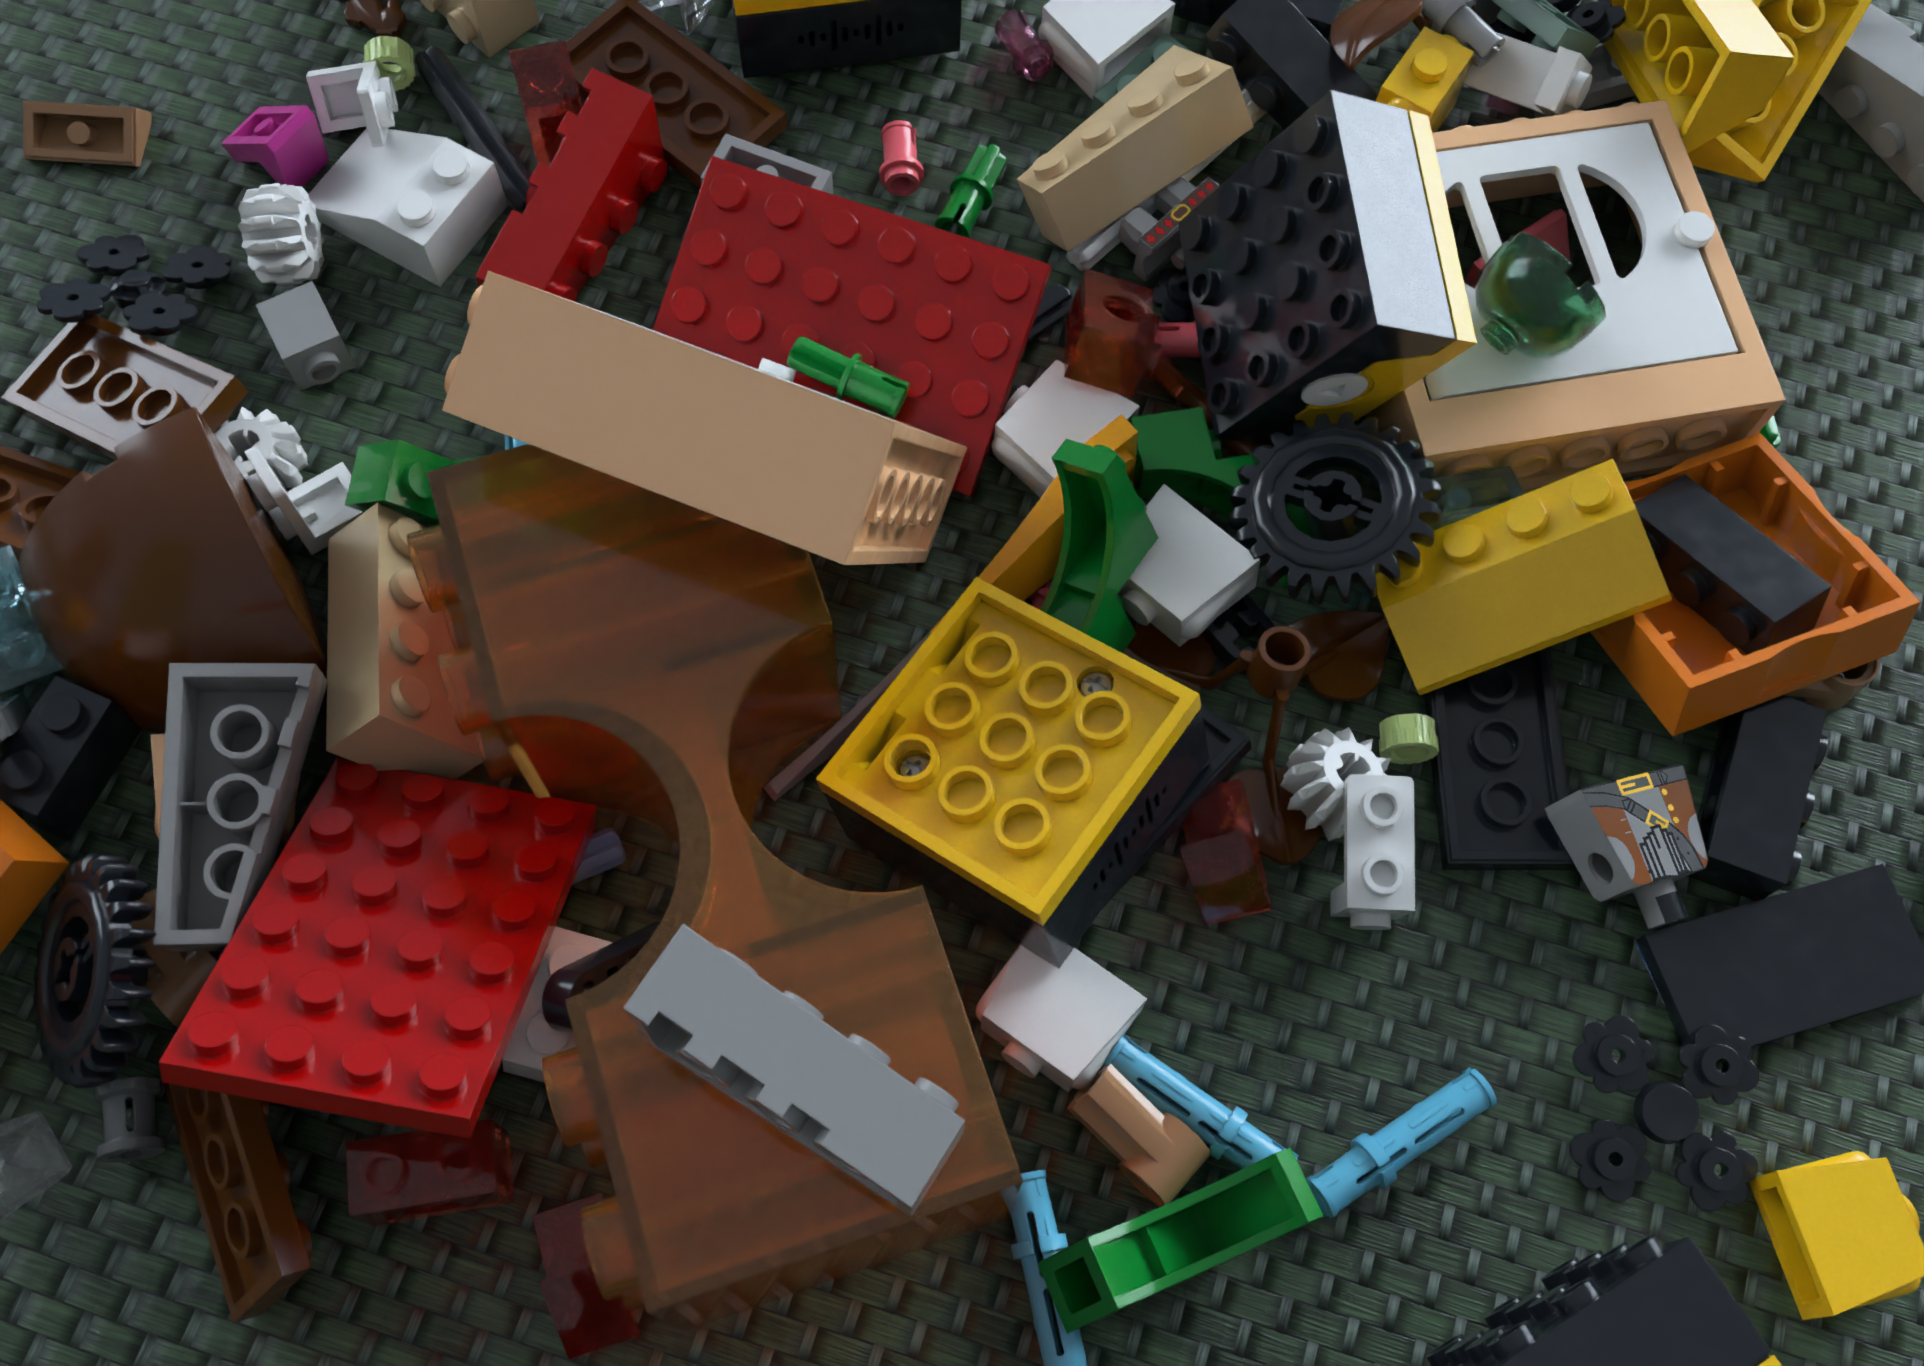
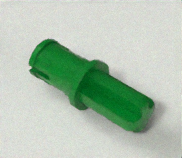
[935,143,1006,238]
[787,337,910,420]

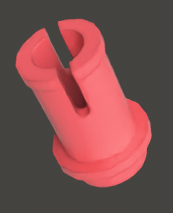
[879,120,924,196]
[1154,321,1201,358]

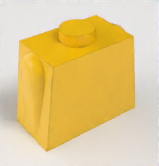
[1376,26,1475,133]
[1749,1151,1924,1320]

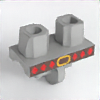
[1118,177,1220,282]

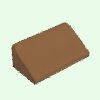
[23,100,152,167]

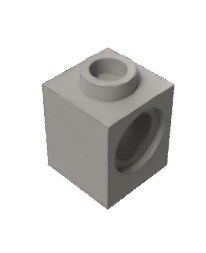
[256,281,356,391]

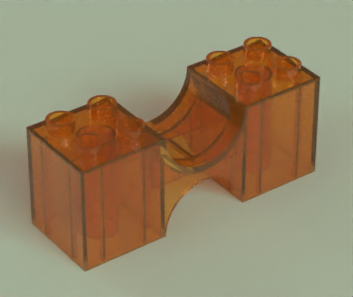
[407,444,1024,1331]

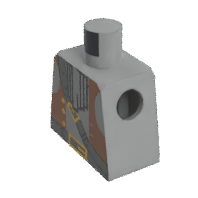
[1545,764,1708,930]

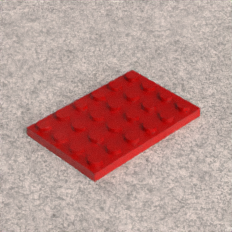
[653,156,1052,498]
[159,758,597,1139]

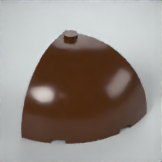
[18,406,327,734]

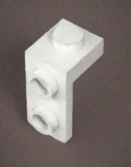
[1464,32,1593,116]
[306,61,398,147]
[245,446,364,555]
[1330,774,1415,930]

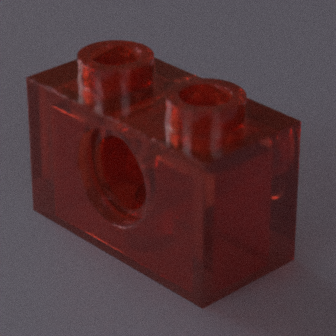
[1064,269,1161,398]
[346,1119,514,1226]

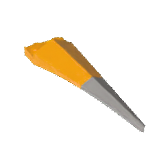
[764,414,1138,801]

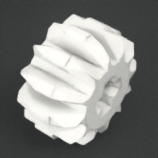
[238,183,325,285]
[214,407,309,489]
[1280,727,1391,841]

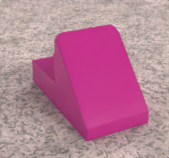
[221,105,329,187]

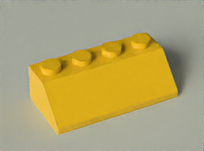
[1603,0,1794,153]
[1688,0,1872,183]
[1375,459,1672,695]

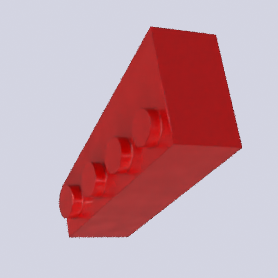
[475,68,668,302]

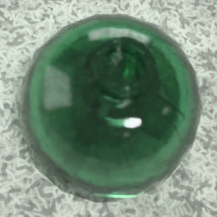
[1475,232,1606,359]

